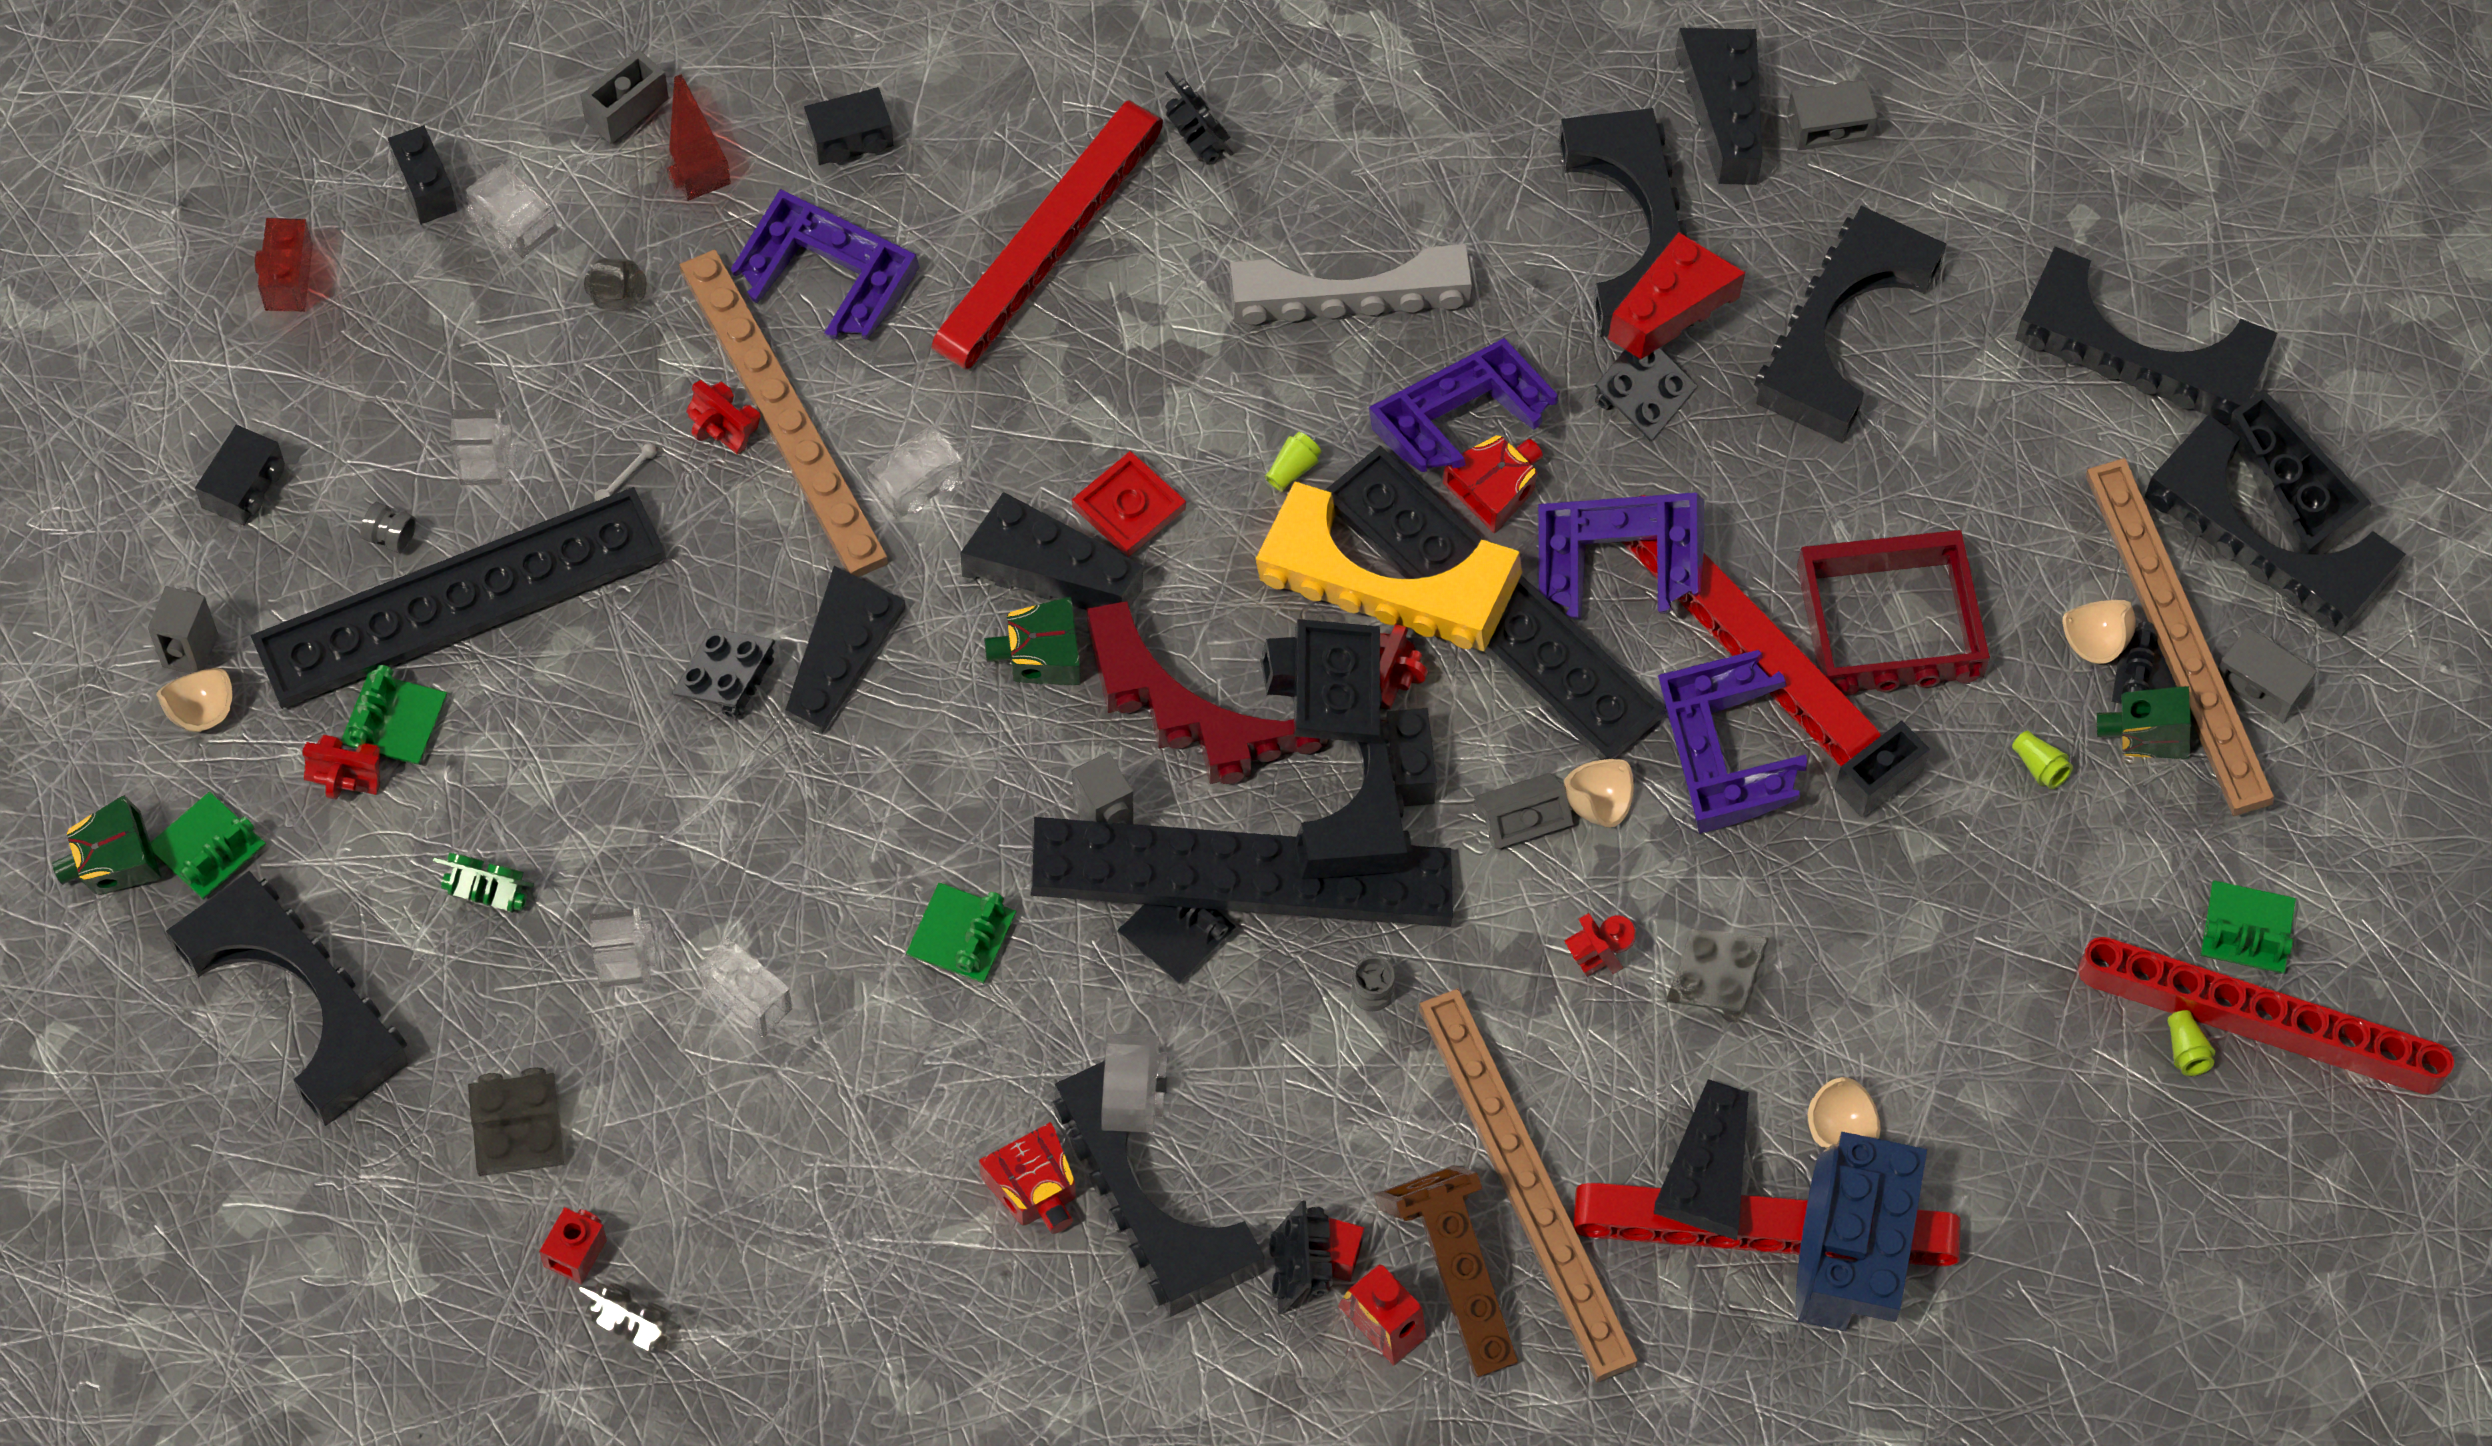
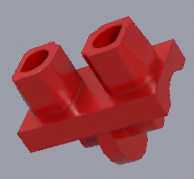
[686,380,761,455]
[1380,624,1428,710]
[302,735,380,800]
[1564,913,1637,977]

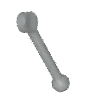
[594,443,657,501]

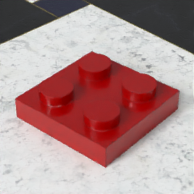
[1072,451,1186,558]

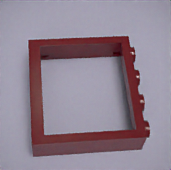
[1797,530,1990,696]

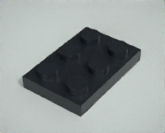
[1294,619,1380,743]

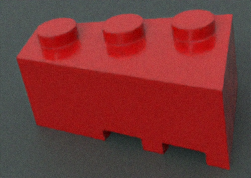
[1608,232,1745,359]

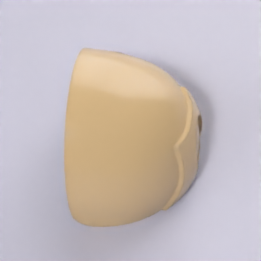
[2063,600,2136,664]
[156,668,232,732]
[1564,759,1634,828]
[1807,1077,1880,1148]

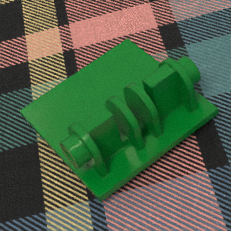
[341,665,447,765]
[150,791,266,900]
[433,852,534,913]
[2200,880,2296,974]
[906,883,1016,984]

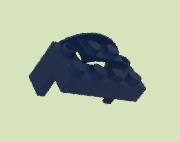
[1795,1131,1928,1332]

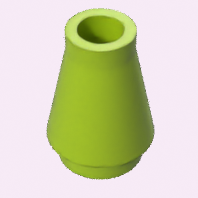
[1264,432,1322,492]
[2012,730,2073,789]
[2167,1010,2215,1076]

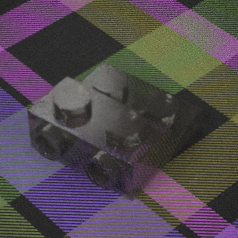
[468,1067,565,1176]

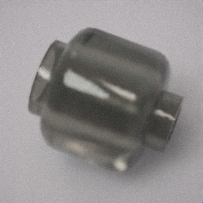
[584,258,647,310]

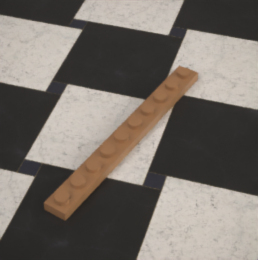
[679,249,888,577]
[2086,458,2274,817]
[1419,988,1638,1383]

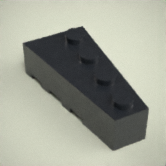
[1675,28,1762,185]
[2229,389,2371,554]
[960,492,1143,610]

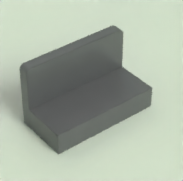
[1473,773,1573,849]

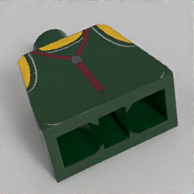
[984,597,1080,685]
[2096,686,2190,759]
[52,795,161,895]

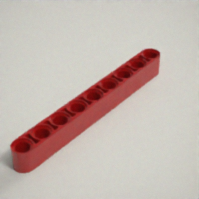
[931,100,1163,370]
[1621,495,1881,767]
[2078,937,2454,1095]
[1574,1183,1961,1266]

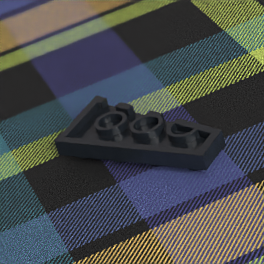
[785,566,905,735]
[1654,1079,1749,1240]

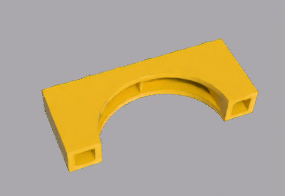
[1256,482,1522,652]

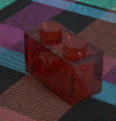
[255,218,313,312]

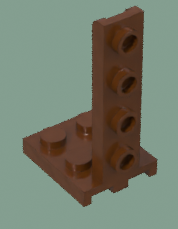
[1374,1165,1518,1377]

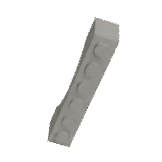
[1229,244,1472,324]

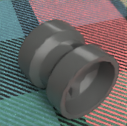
[360,502,416,554]
[1351,956,1395,1012]

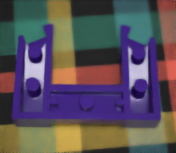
[731,189,920,339]
[1369,338,1558,472]
[1538,492,1705,620]
[1658,650,1808,834]

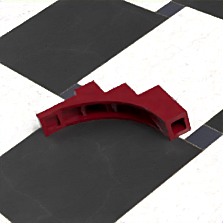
[1087,601,1328,784]

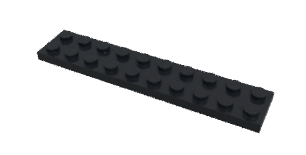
[1324,445,1666,760]
[250,487,666,709]
[1030,817,1453,927]

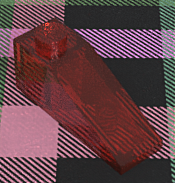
[667,74,731,201]

